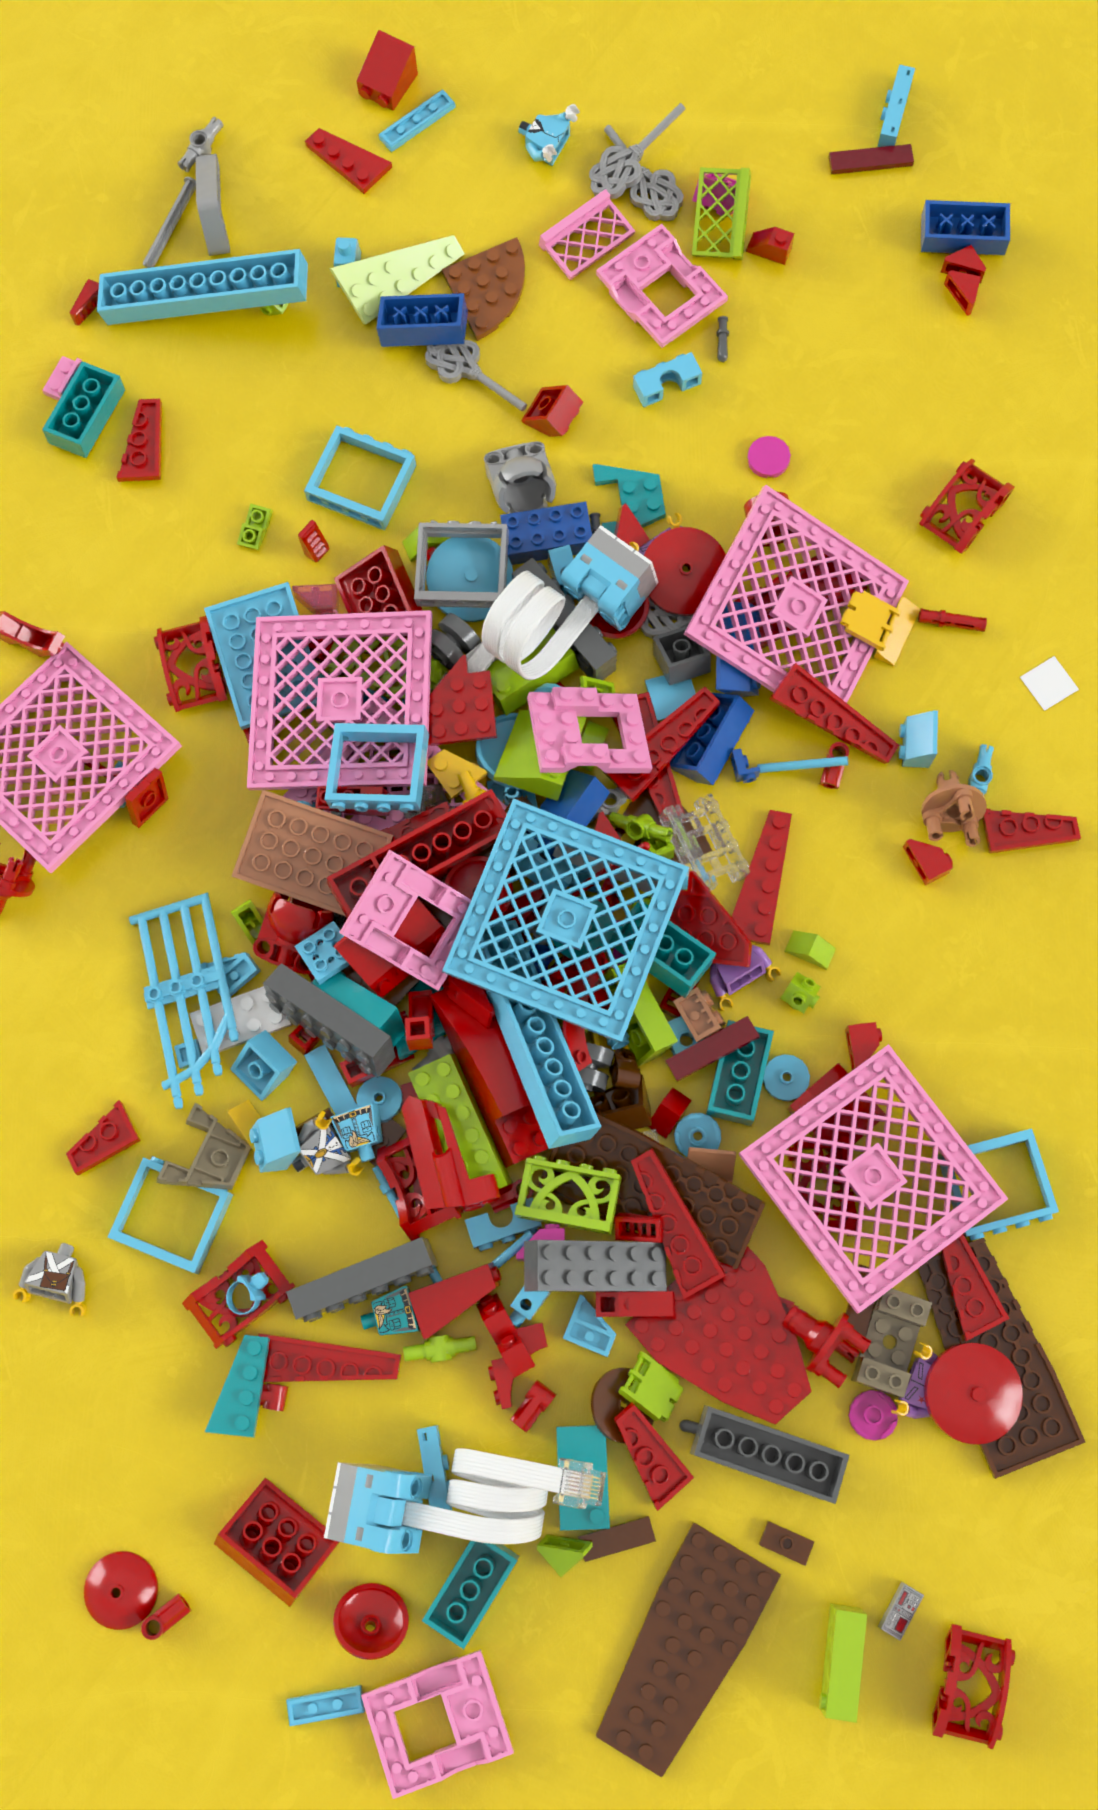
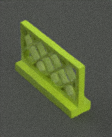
[692,167,751,260]

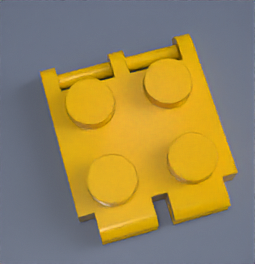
[840,591,901,651]

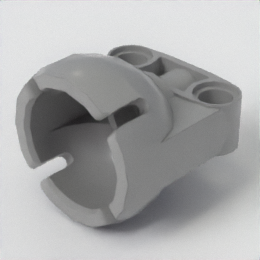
[484,441,556,514]

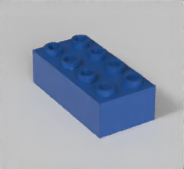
[921,200,1010,255]
[376,293,468,347]
[500,502,592,565]

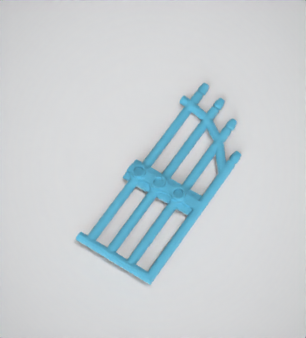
[129,892,239,1109]

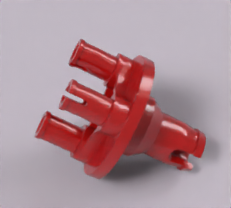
[0,843,36,914]
[782,1305,872,1389]

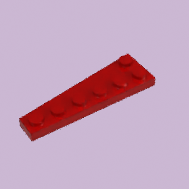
[631,1148,726,1299]

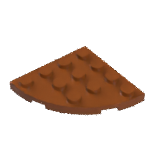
[442,237,525,341]

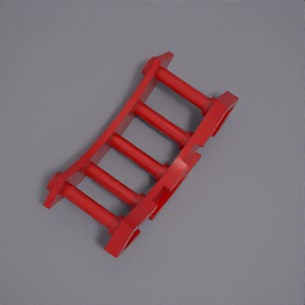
[541,946,610,1071]

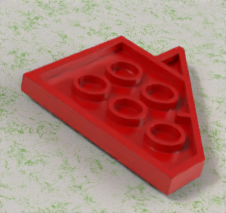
[428,655,497,746]
[669,871,752,967]

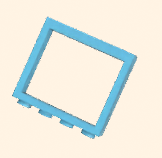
[304,425,416,531]
[325,723,429,813]
[938,1128,1059,1241]
[108,1156,233,1274]

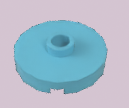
[763,1054,810,1102]
[356,1076,403,1123]
[674,1113,721,1157]

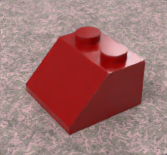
[521,385,583,437]

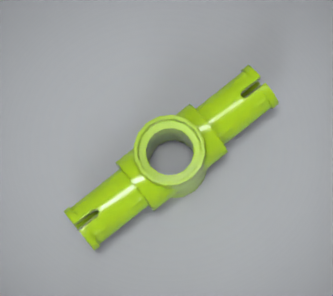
[608,812,673,842]
[403,1335,477,1363]

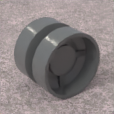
[431,613,481,670]
[579,1042,614,1092]

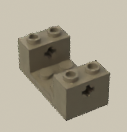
[851,1288,932,1398]

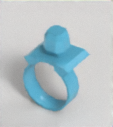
[226,1272,269,1315]

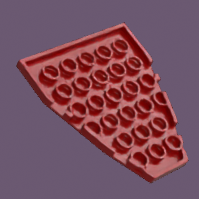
[625,1246,812,1425]

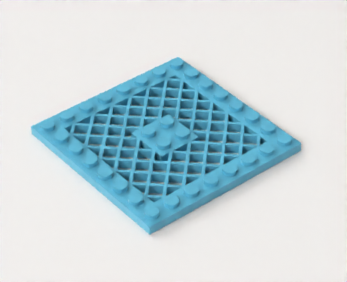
[442,798,689,1043]

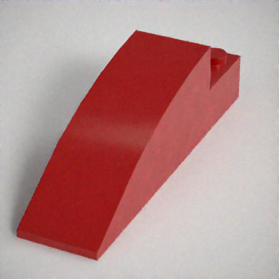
[326,789,507,919]
[430,989,549,1168]

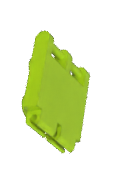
[618,1352,683,1422]

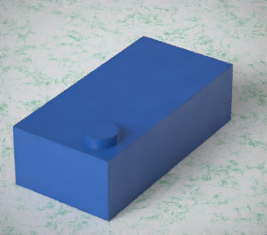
[526,769,610,861]

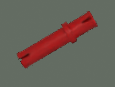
[918,608,987,632]

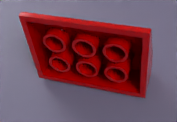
[334,545,423,654]
[334,897,446,998]
[214,1478,339,1607]

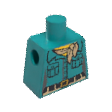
[360,1285,420,1336]

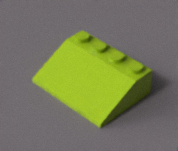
[493,710,587,801]

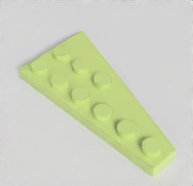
[329,235,465,324]

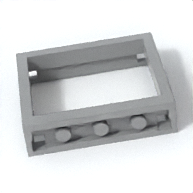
[414,520,509,608]

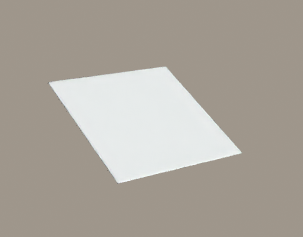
[1020,656,1079,711]

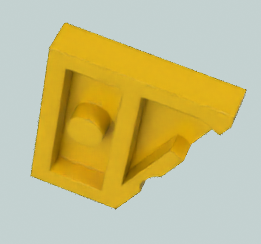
[427,749,488,800]

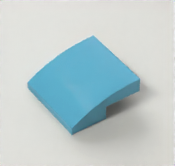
[645,675,696,721]

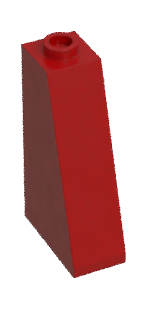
[408,1262,502,1339]

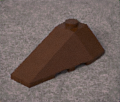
[590,1074,652,1129]

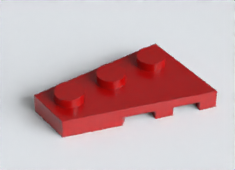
[66,1100,141,1176]

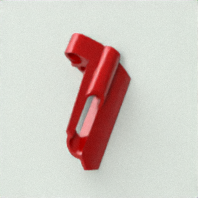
[401,1096,501,1212]

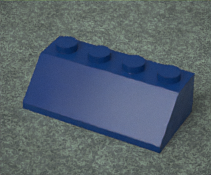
[716,602,761,697]
[670,692,755,785]

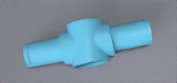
[968,744,994,794]

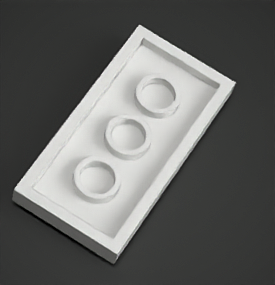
[189,986,292,1054]

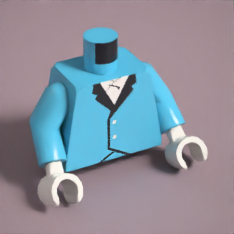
[518,104,580,166]

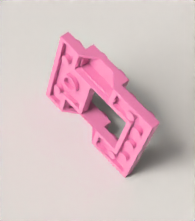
[596,224,728,348]
[527,687,652,773]
[339,850,471,991]
[361,1650,514,1799]

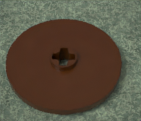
[591,1368,654,1444]

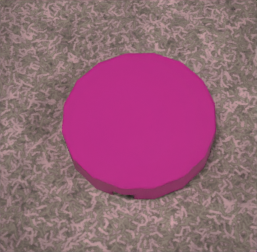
[747,436,791,478]
[848,1390,898,1440]

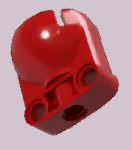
[253,892,334,975]

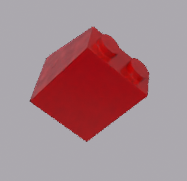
[356,30,418,111]

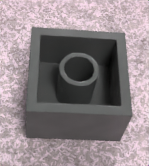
[653,626,711,686]

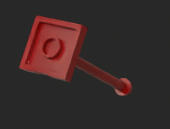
[42,730,169,828]

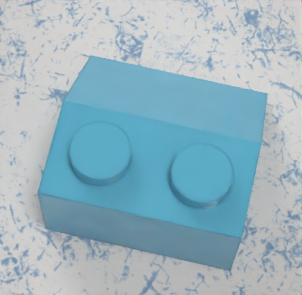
[899,710,938,768]
[230,1030,297,1101]
[249,1107,301,1173]

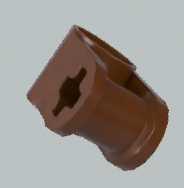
[609,1048,641,1089]

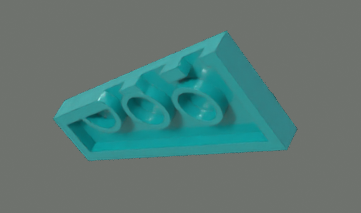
[205,1335,270,1438]

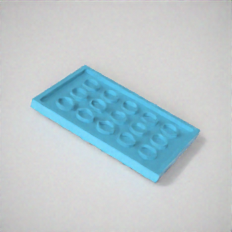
[204,582,319,730]

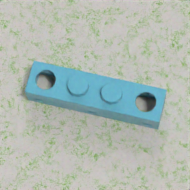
[877,64,915,147]
[417,1425,452,1510]

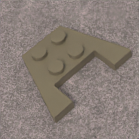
[157,1103,251,1190]

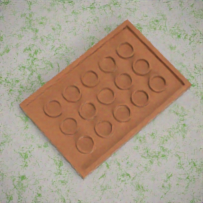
[232,790,394,916]

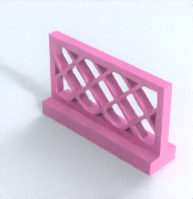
[539,189,635,280]

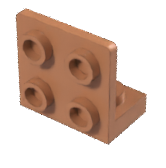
[673,987,726,1042]
[687,1147,736,1183]

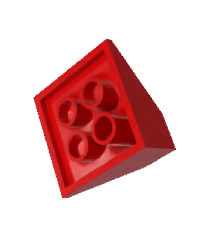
[787,1063,886,1154]

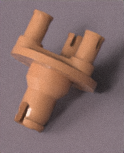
[921,770,987,847]

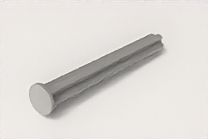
[143,177,196,268]

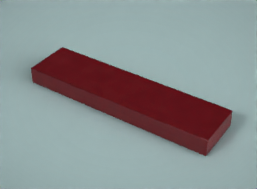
[828,144,914,175]
[665,1016,759,1082]

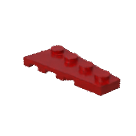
[305,128,392,194]
[116,398,162,482]
[982,808,1081,854]
[941,1234,1010,1341]
[613,1402,694,1511]

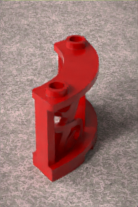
[919,459,1015,554]
[154,616,228,712]
[787,1136,857,1236]
[376,1137,462,1241]
[182,1239,296,1349]
[932,1624,1015,1749]

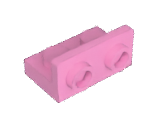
[42,356,82,401]

